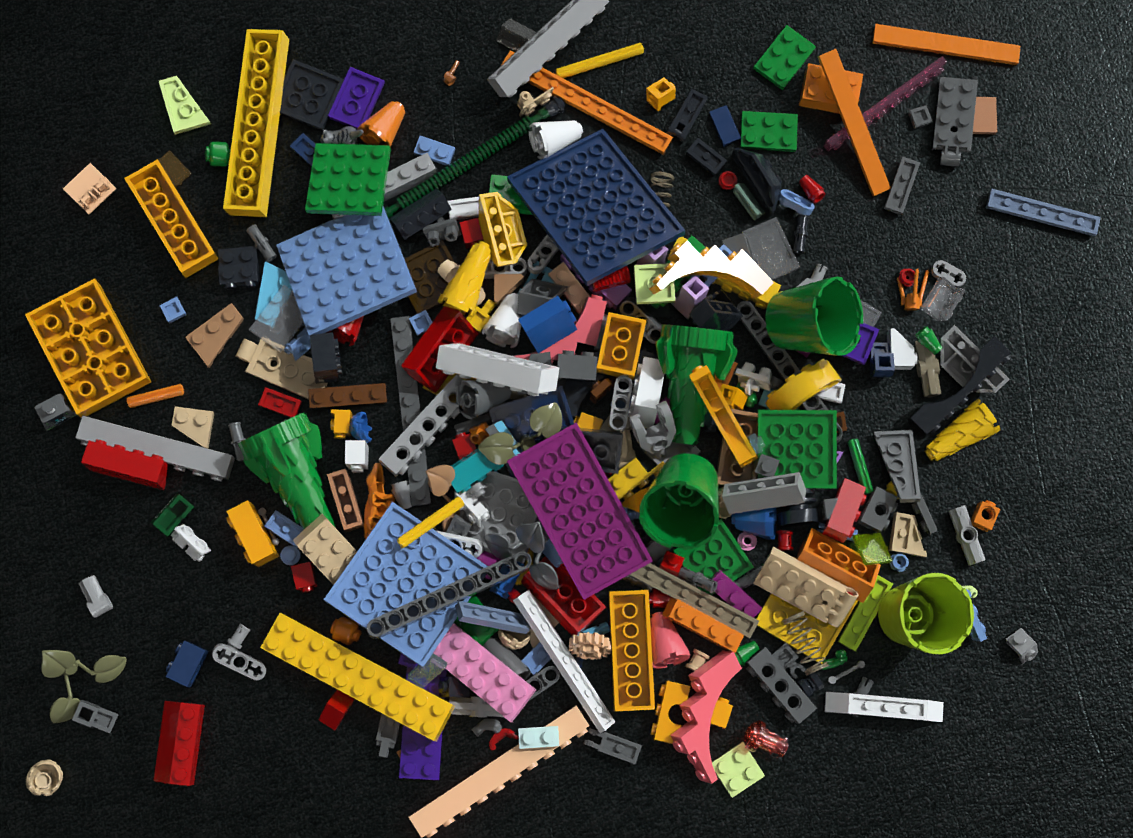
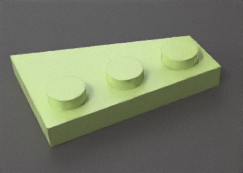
[159,76,211,134]

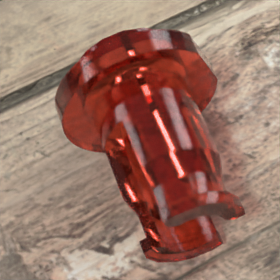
[744,720,789,757]

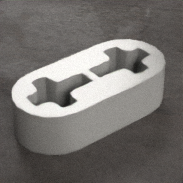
[931,260,966,288]

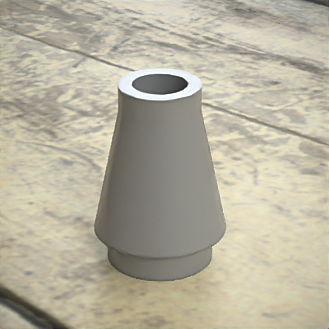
[391,481,412,509]

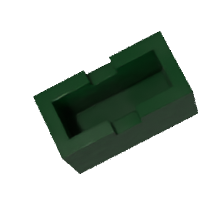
[150,493,194,536]

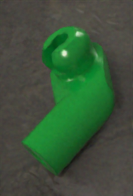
[736,382,758,408]

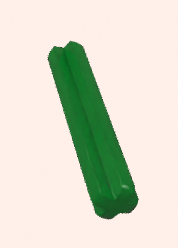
[848,439,873,495]

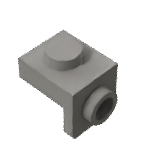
[1006,628,1038,663]

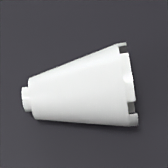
[529,121,583,159]
[482,293,522,348]

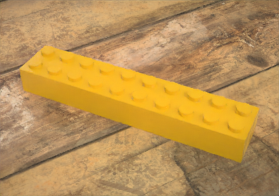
[223,29,289,217]
[260,613,455,742]

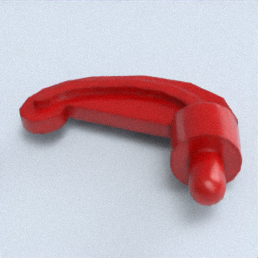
[489,728,518,750]

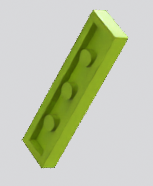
[838,575,893,652]

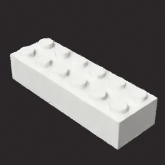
[436,343,559,396]

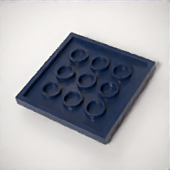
[489,385,574,477]

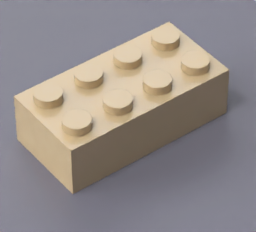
[293,514,357,585]

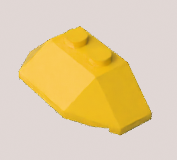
[479,192,527,267]

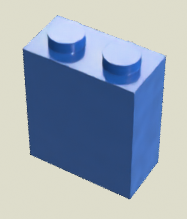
[518,296,578,353]

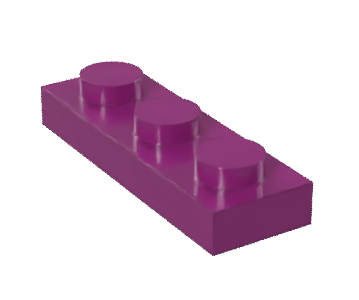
[710,569,763,618]

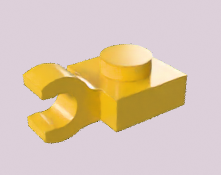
[466,299,496,333]

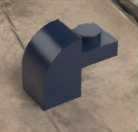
[869,342,895,377]

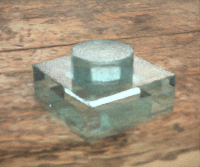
[748,433,765,455]

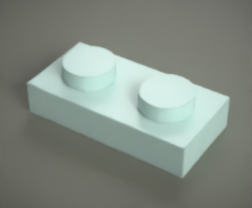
[518,726,559,749]

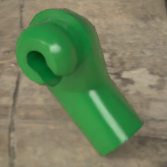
[822,650,848,670]

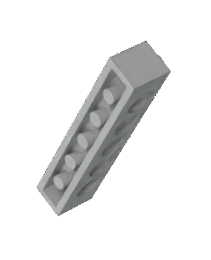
[379,374,464,477]

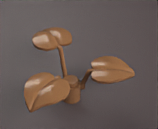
[425,465,461,533]

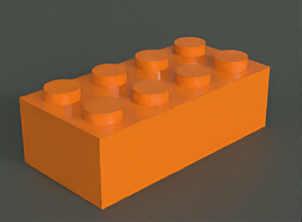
[796,528,881,603]

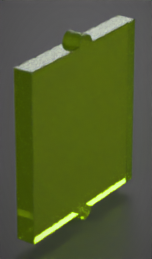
[853,533,893,565]

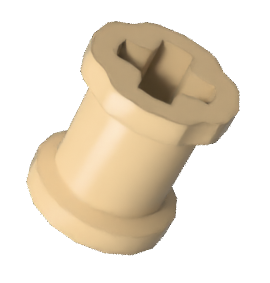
[685,649,709,671]

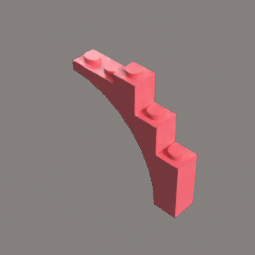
[670,650,742,784]

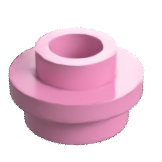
[737,532,757,551]

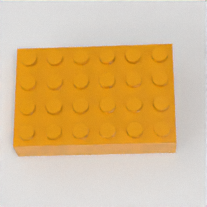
[25,279,151,418]

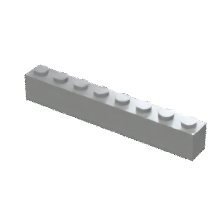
[487,0,609,97]
[76,416,235,482]

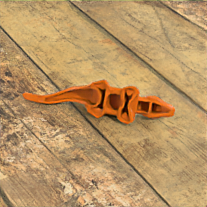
[363,463,395,540]

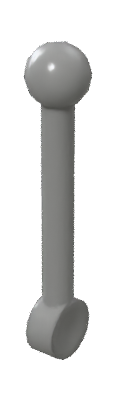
[258,508,279,545]
[828,661,865,684]

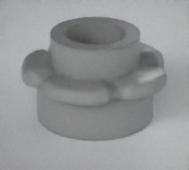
[469,481,487,498]

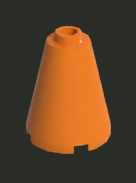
[357,101,405,147]

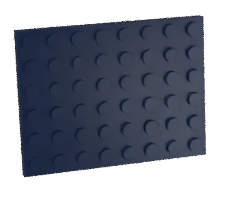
[507,129,685,286]

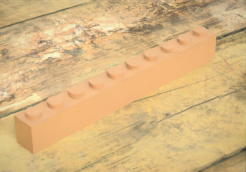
[409,706,589,838]

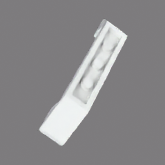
[824,692,943,722]

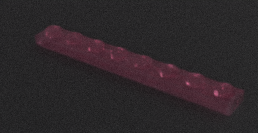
[824,56,947,151]

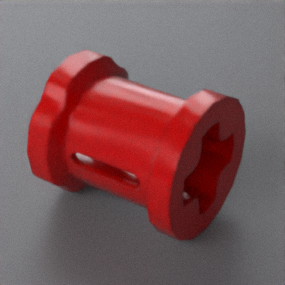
[776,530,794,551]

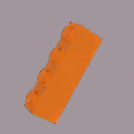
[662,598,744,653]

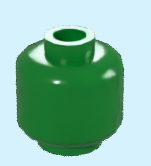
[205,142,231,167]

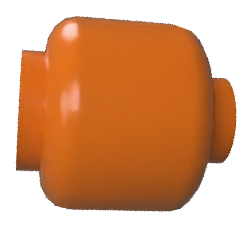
[330,617,361,645]

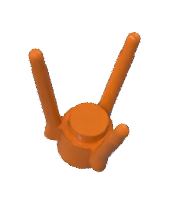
[897,269,929,311]

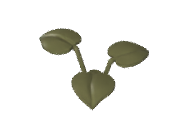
[478,402,562,465]
[41,650,126,723]

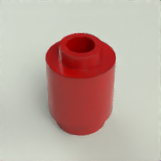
[649,588,673,608]

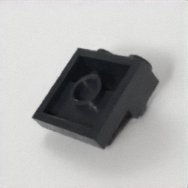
[218,246,260,290]

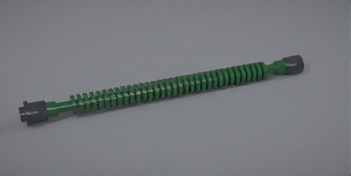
[384,96,565,219]

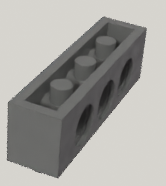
[746,647,817,724]

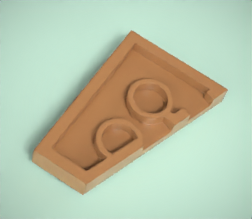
[186,303,244,368]

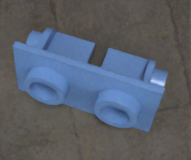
[284,327,311,361]

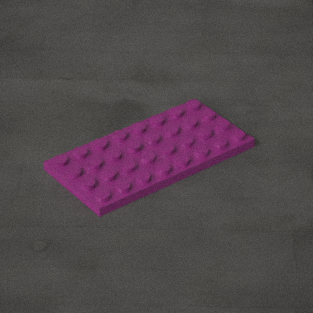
[507,422,653,599]

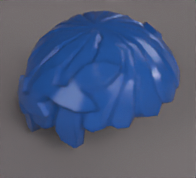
[349,412,372,443]

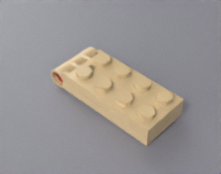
[753,547,858,627]

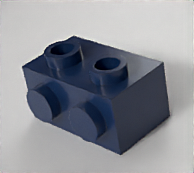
[166,641,209,687]

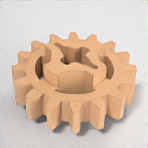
[569,632,612,660]

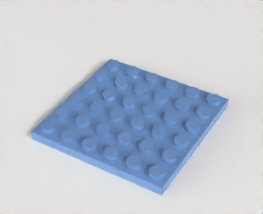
[277,206,417,337]
[324,502,488,667]

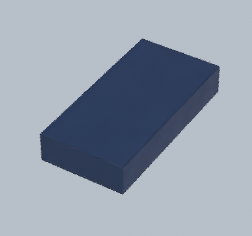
[709,105,741,147]

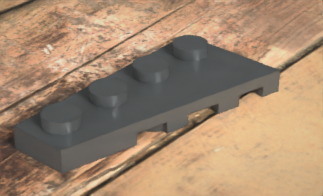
[873,430,921,503]

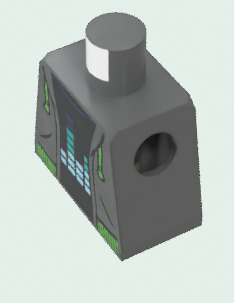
[34,394,77,431]

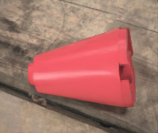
[650,612,690,669]

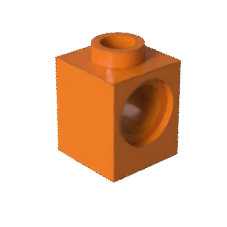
[971,500,1000,532]

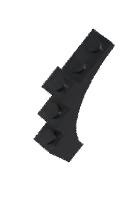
[564,348,659,420]

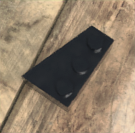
[689,289,743,331]

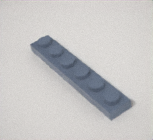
[986,189,1101,237]

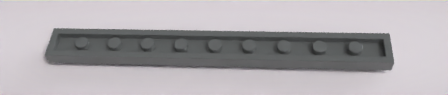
[391,316,431,507]

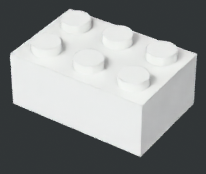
[628,357,664,428]

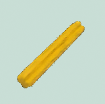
[397,497,464,548]

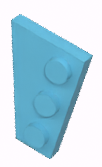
[255,261,293,329]

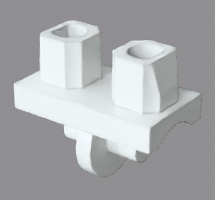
[735,362,772,395]

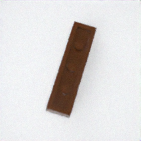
[308,383,387,409]

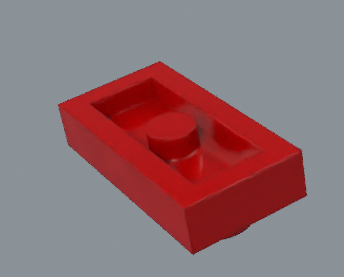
[258,387,302,418]

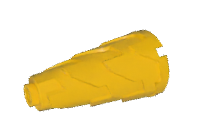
[438,241,491,317]
[925,399,1000,461]

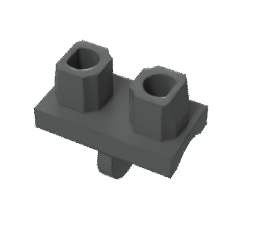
[423,217,462,247]

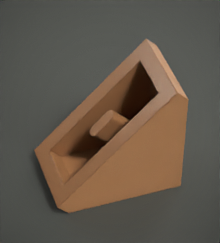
[494,274,524,307]

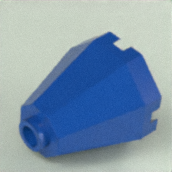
[732,507,777,540]

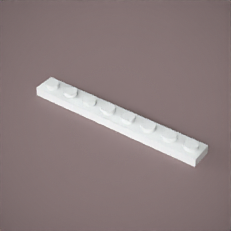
[513,590,615,733]

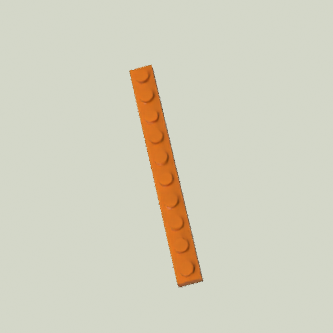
[501,50,673,155]

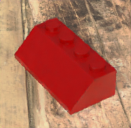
[401,306,479,393]
[81,439,168,490]
[521,556,606,637]
[154,701,205,786]

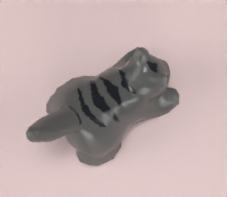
[320,126,364,145]

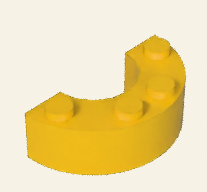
[765,359,842,410]

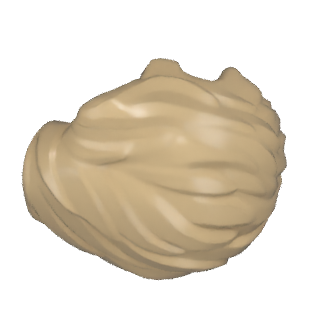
[26,760,63,796]

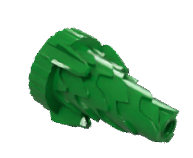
[656,324,738,445]
[237,412,335,530]

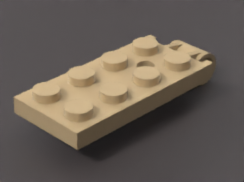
[236,337,328,400]

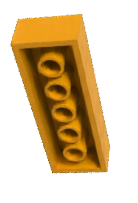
[125,159,218,278]
[608,590,655,711]

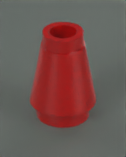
[799,175,825,203]

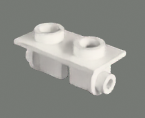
[454,490,490,528]
[171,524,211,562]

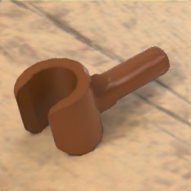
[444,60,460,86]

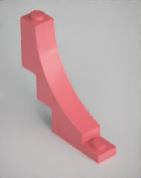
[514,294,607,364]

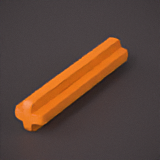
[127,384,184,408]

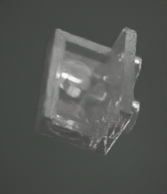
[921,277,965,321]

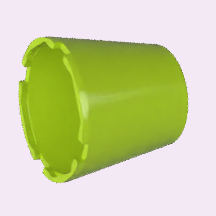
[878,573,974,654]

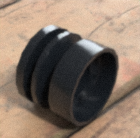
[777,488,819,527]

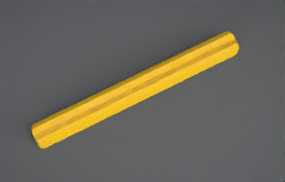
[556,43,644,78]

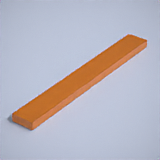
[872,24,1021,65]
[817,49,891,196]

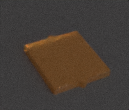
[156,150,192,188]

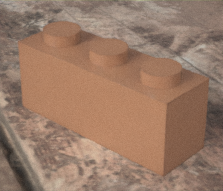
[327,469,364,532]

